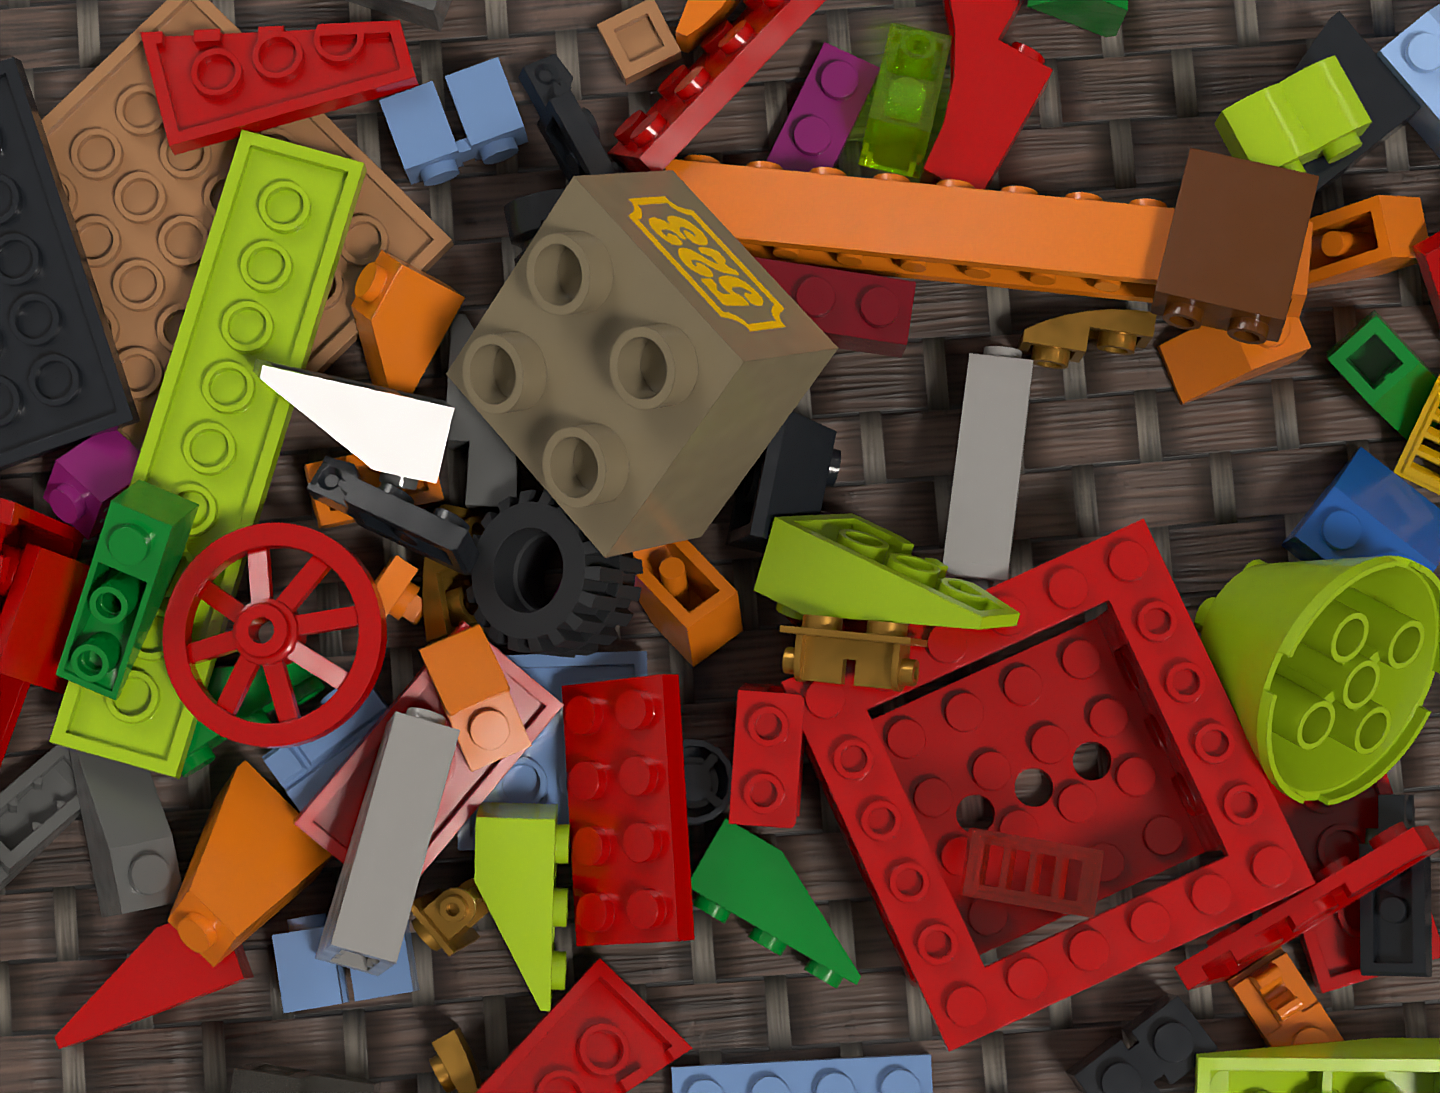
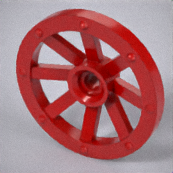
[162,522,387,748]

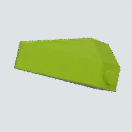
[754,513,1020,630]
[1195,1038,1440,1093]

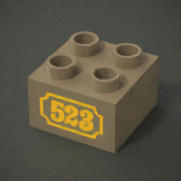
[446,170,838,558]

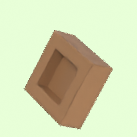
[597,0,682,85]

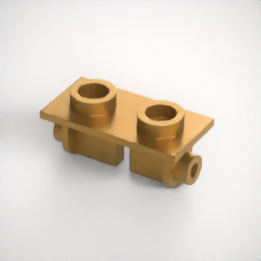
[779,614,928,692]
[411,878,490,956]

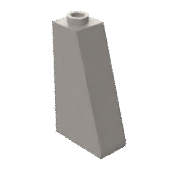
[943,346,1033,590]
[315,707,460,976]

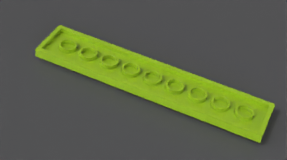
[49,130,367,779]

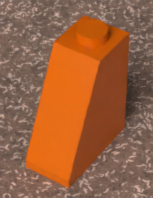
[167,760,333,967]

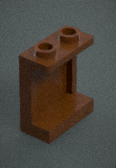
[1151,147,1319,344]

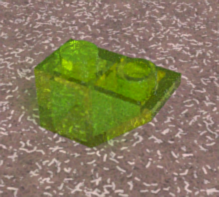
[858,22,952,179]

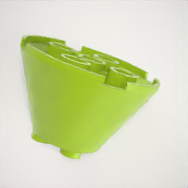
[1194,556,1440,806]

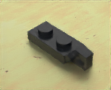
[518,54,625,182]
[307,456,480,575]
[1359,794,1432,977]

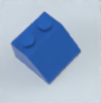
[1281,446,1440,572]

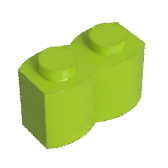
[1214,55,1372,173]

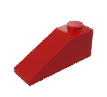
[54,909,254,1049]

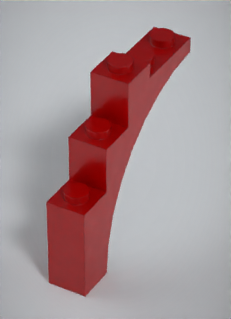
[919,0,1053,190]

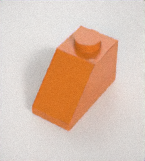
[1308,195,1429,289]
[351,250,465,393]
[1157,317,1311,405]
[632,540,743,667]

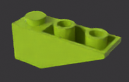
[474,802,570,1011]

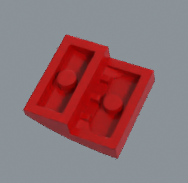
[0,543,90,694]

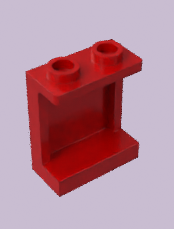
[729,683,805,828]

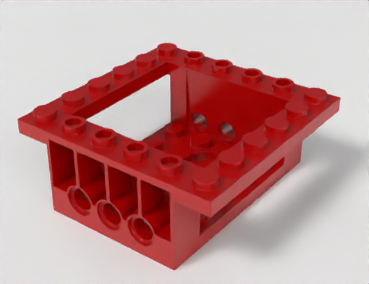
[781,518,1316,1052]

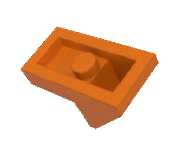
[418,624,532,772]

